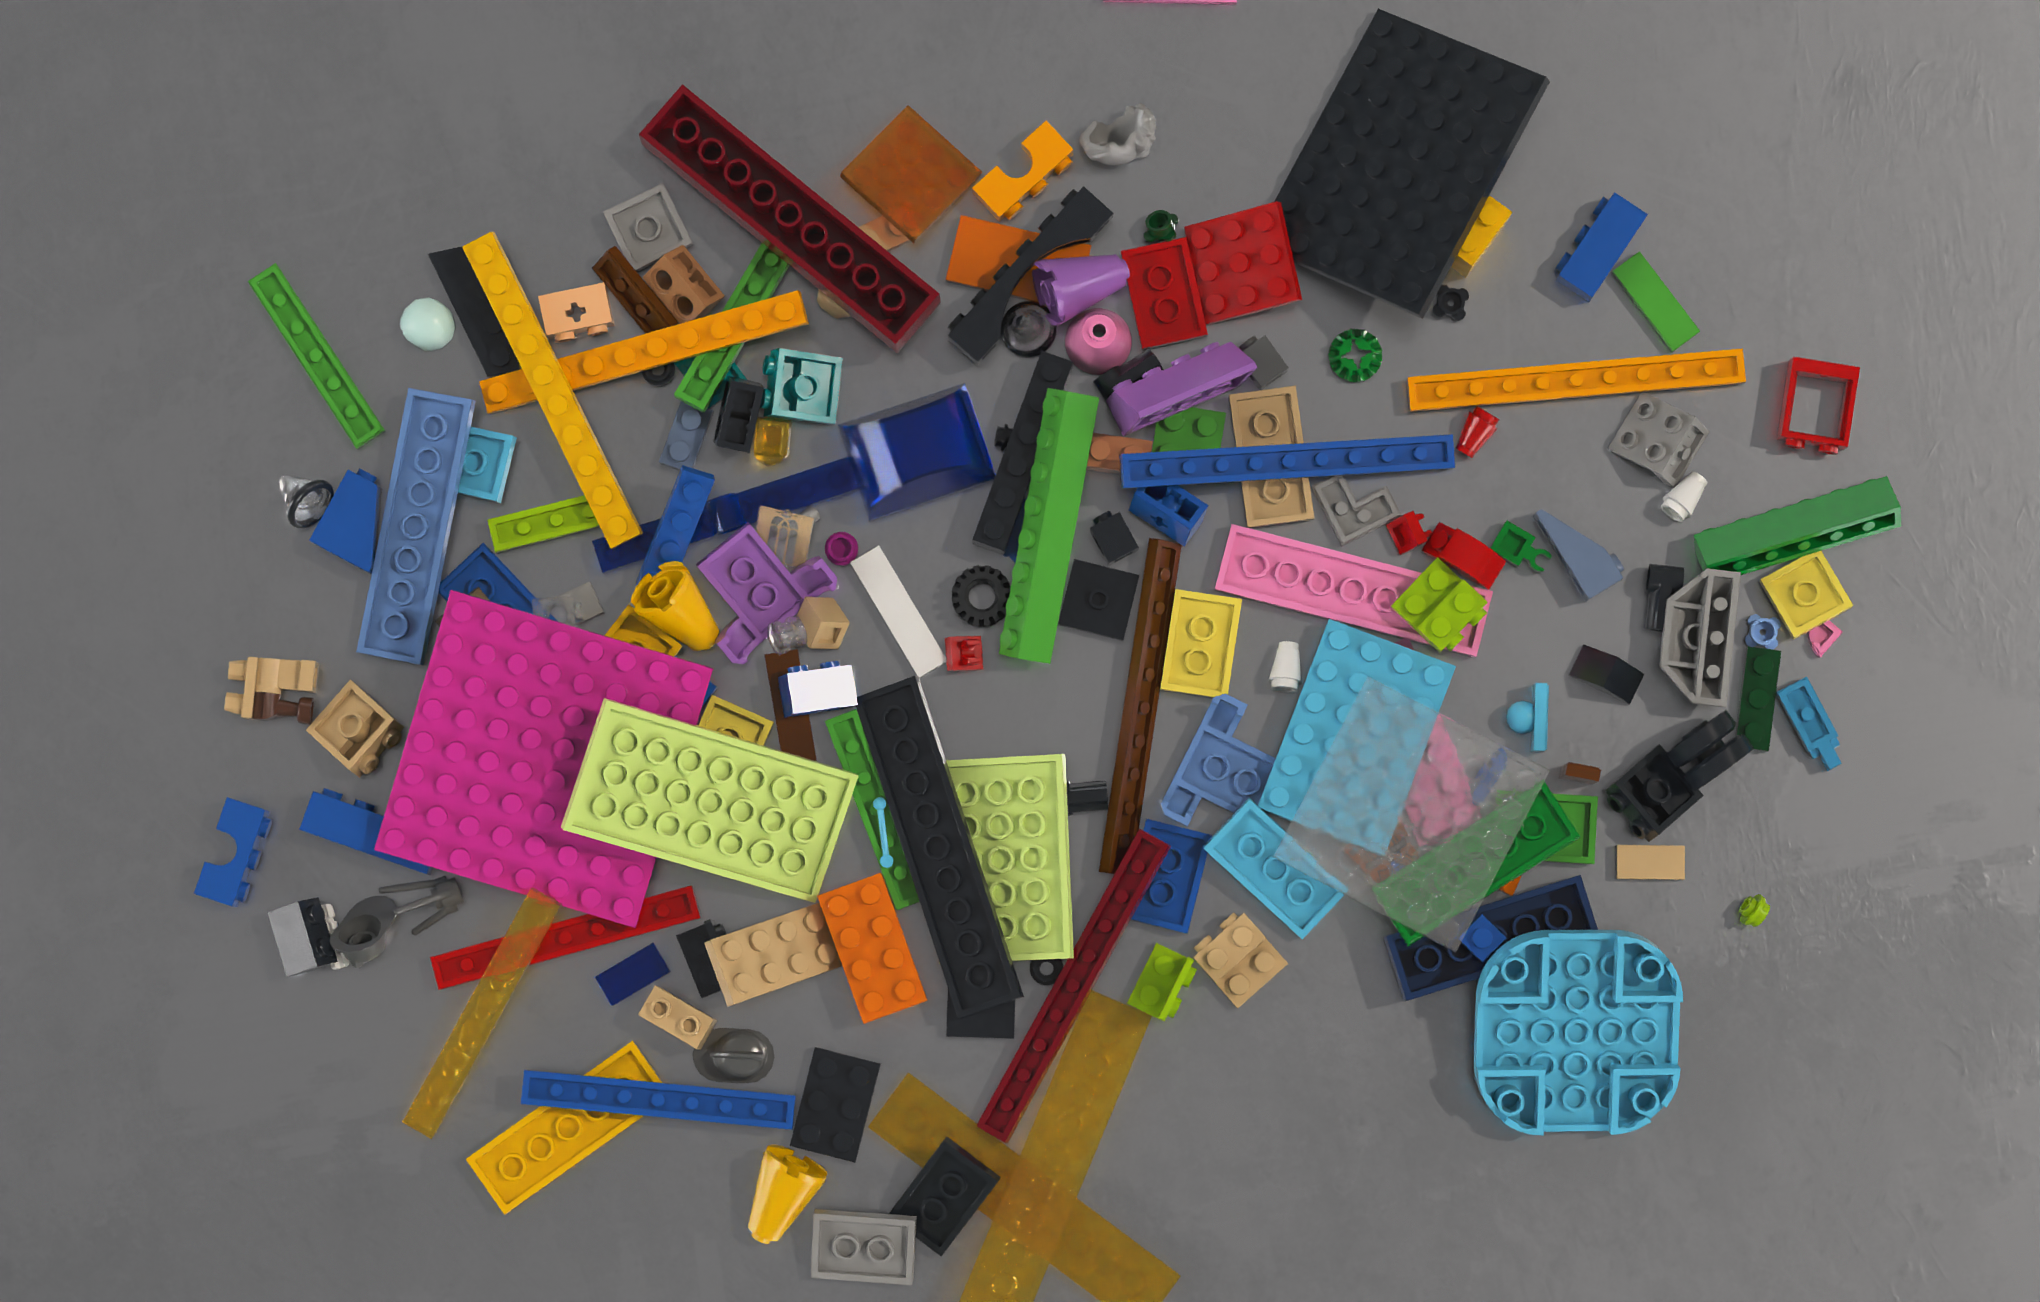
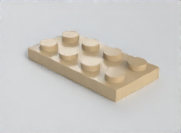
[1229,386,1314,528]
[704,903,842,1007]

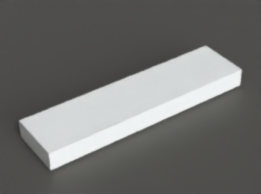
[850,546,946,678]

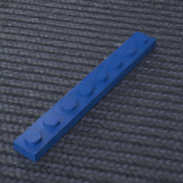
[521,1070,796,1130]

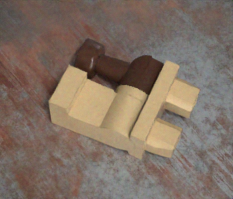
[224,657,319,724]

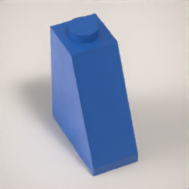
[309,468,382,575]

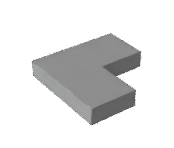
[1311,475,1402,547]

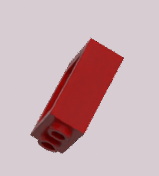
[1777,356,1860,455]

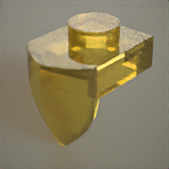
[754,417,792,467]

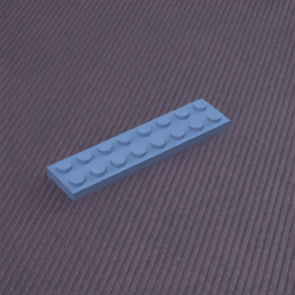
[356,388,476,665]

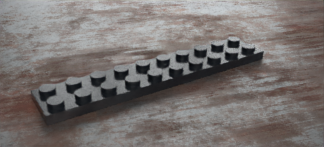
[856,676,1024,1019]

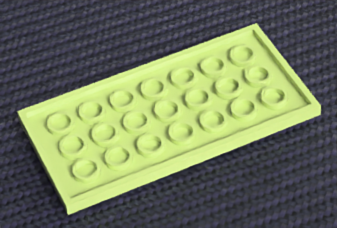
[561,698,858,903]

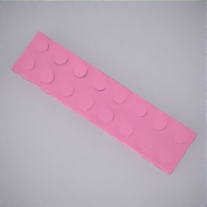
[1215,524,1493,657]

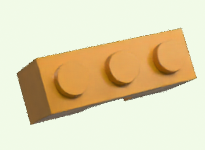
[972,120,1074,222]

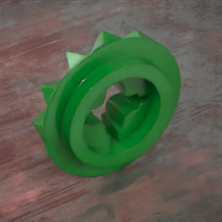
[1329,328,1382,382]

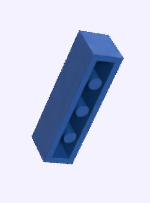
[299,788,433,875]

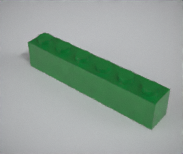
[1694,476,1902,575]

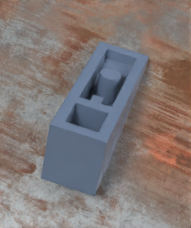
[1533,509,1624,602]

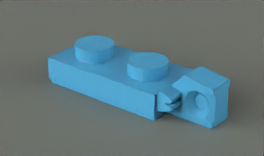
[1776,677,1842,771]

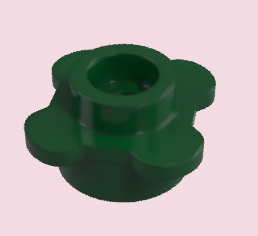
[1143,210,1179,242]

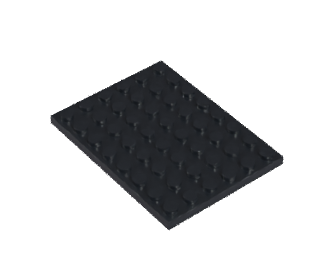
[1274,8,1550,319]

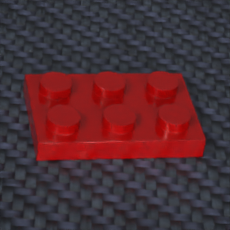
[1121,237,1208,350]

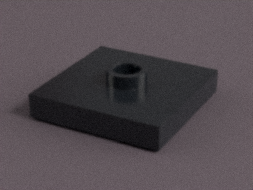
[1058,559,1140,641]
[946,989,1015,1039]

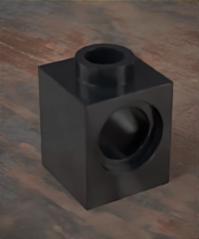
[1090,511,1139,566]

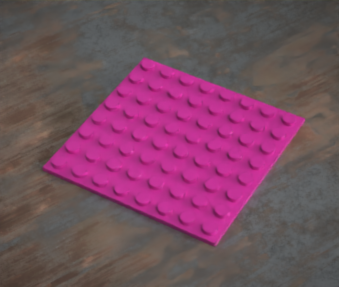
[374,589,713,928]

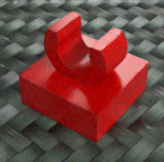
[1386,511,1432,555]
[945,636,983,671]

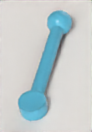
[873,797,893,868]

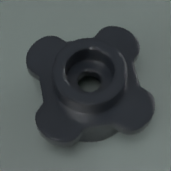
[1433,285,1469,321]

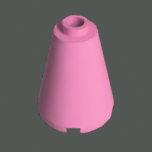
[1065,308,1132,375]

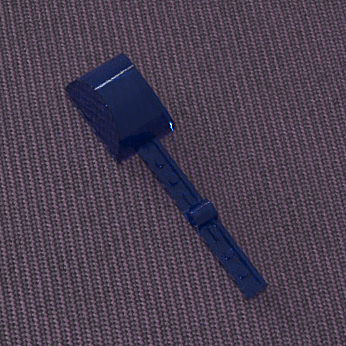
[592,383,996,574]

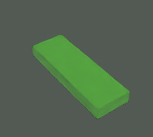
[1612,251,1700,352]

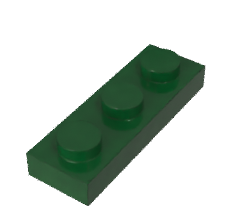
[1735,646,1781,752]

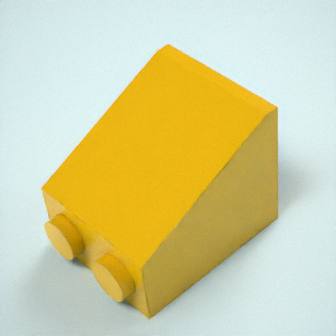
[1451,195,1512,278]

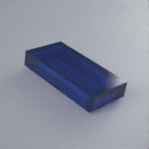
[595,943,671,1006]

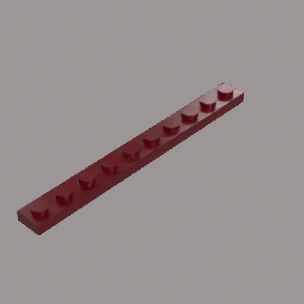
[976,829,1171,1143]

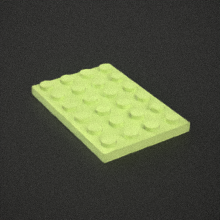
[939,754,1074,964]

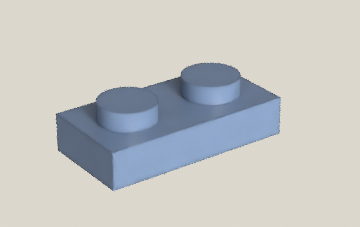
[659,401,714,470]

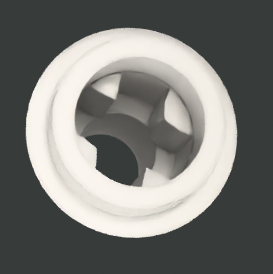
[1661,471,1707,522]
[1269,641,1302,693]

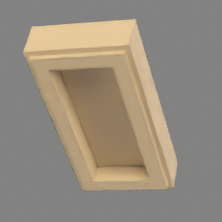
[1616,845,1685,880]

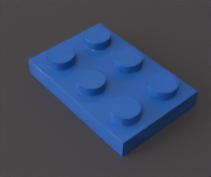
[1131,819,1212,934]

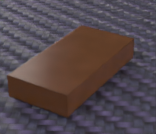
[1559,762,1601,785]

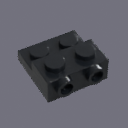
[1605,744,1704,842]

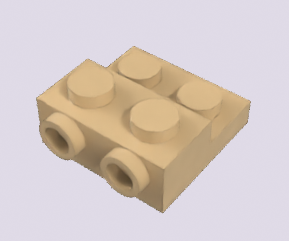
[306,679,404,778]
[1193,913,1288,1009]

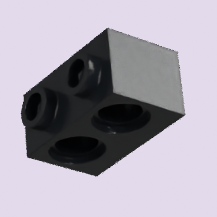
[713,376,764,453]

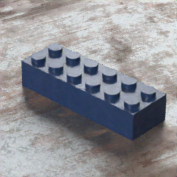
[1383,875,1598,1001]

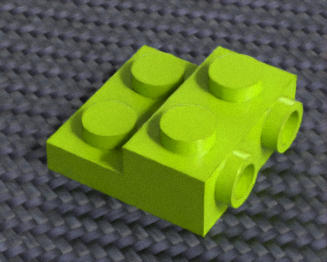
[1391,557,1488,653]

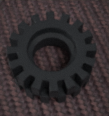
[952,565,1011,627]

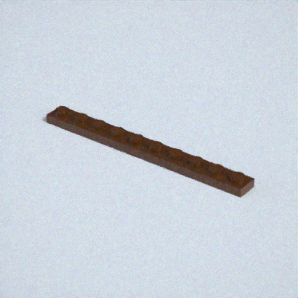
[1099,538,1182,875]

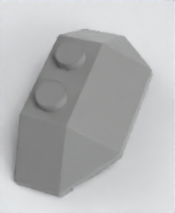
[1659,568,1741,707]

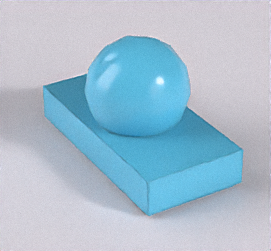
[1506,683,1549,753]

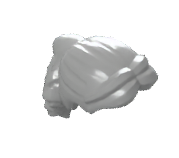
[1079,103,1157,166]

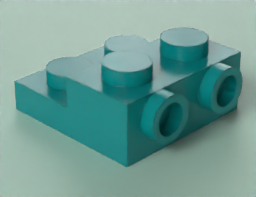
[760,348,843,425]

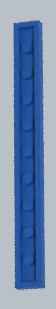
[1120,434,1455,489]

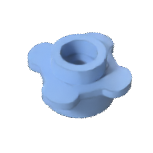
[1745,614,1781,650]

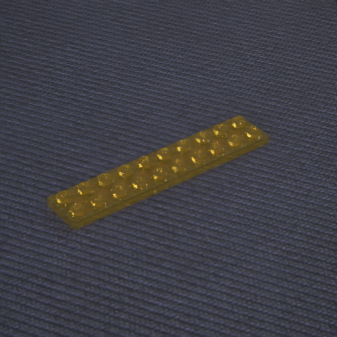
[959,990,1152,1302]
[868,1072,1181,1302]

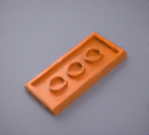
[946,215,1091,305]

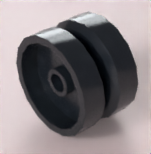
[1665,710,1754,792]

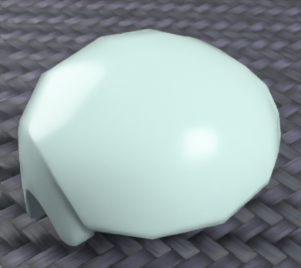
[400,297,456,351]

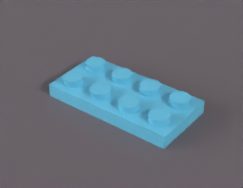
[1203,797,1349,939]

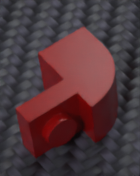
[1422,522,1506,590]

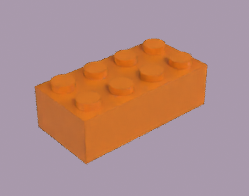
[817,873,928,1024]

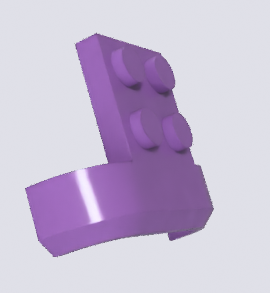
[696,522,837,664]

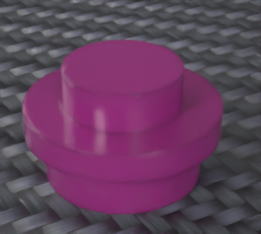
[825,532,858,566]

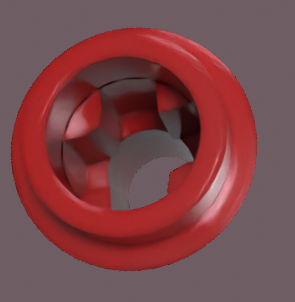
[1455,406,1500,458]

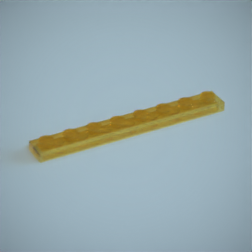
[403,888,562,1139]

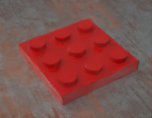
[1184,201,1302,325]

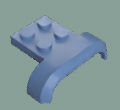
[1161,694,1276,827]

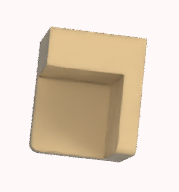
[794,597,850,649]

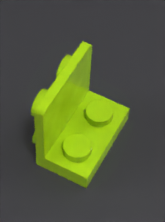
[1127,943,1197,1021]

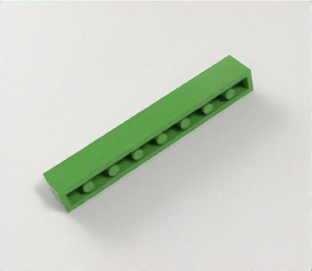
[999,388,1100,664]

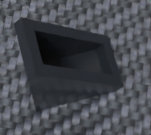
[1569,645,1644,705]

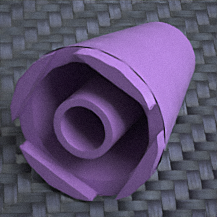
[1032,254,1130,326]

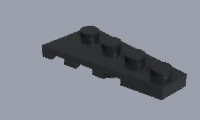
[428,246,521,378]

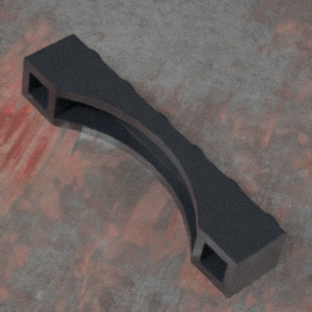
[947,186,1114,366]
[972,351,1073,555]

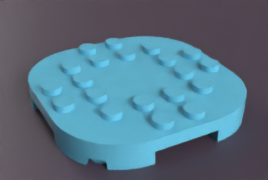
[1474,930,1683,1136]

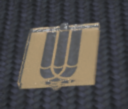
[755,505,814,570]

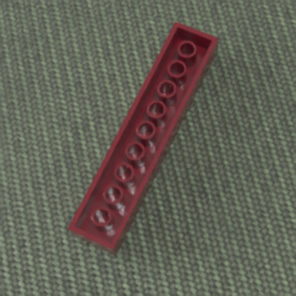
[639,84,941,353]

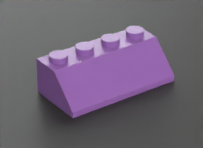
[1106,342,1257,437]

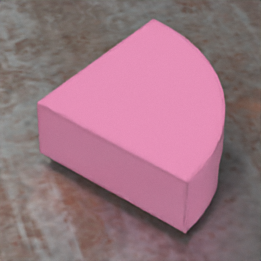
[1808,620,1843,658]

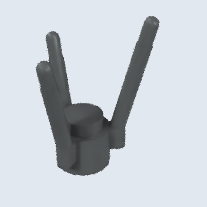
[379,876,464,935]

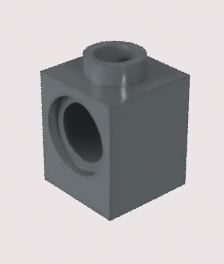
[1239,335,1289,390]

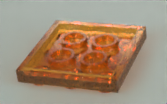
[840,105,982,244]

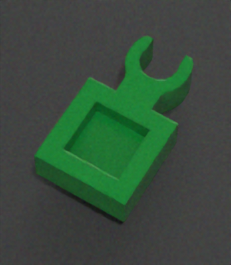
[1490,520,1552,573]

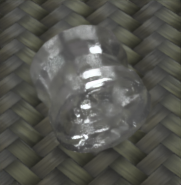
[767,615,807,655]

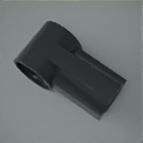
[1093,348,1164,403]
[1645,564,1684,632]
[1067,781,1108,816]

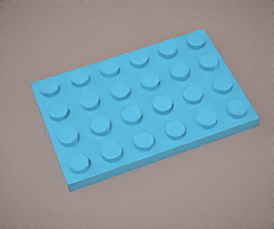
[1258,619,1456,856]

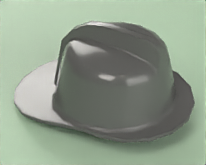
[330,896,397,968]
[693,1028,775,1083]

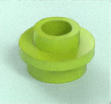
[1739,894,1770,927]

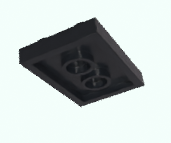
[790,1047,881,1163]
[889,1136,1001,1257]

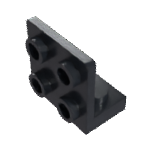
[676,919,727,998]

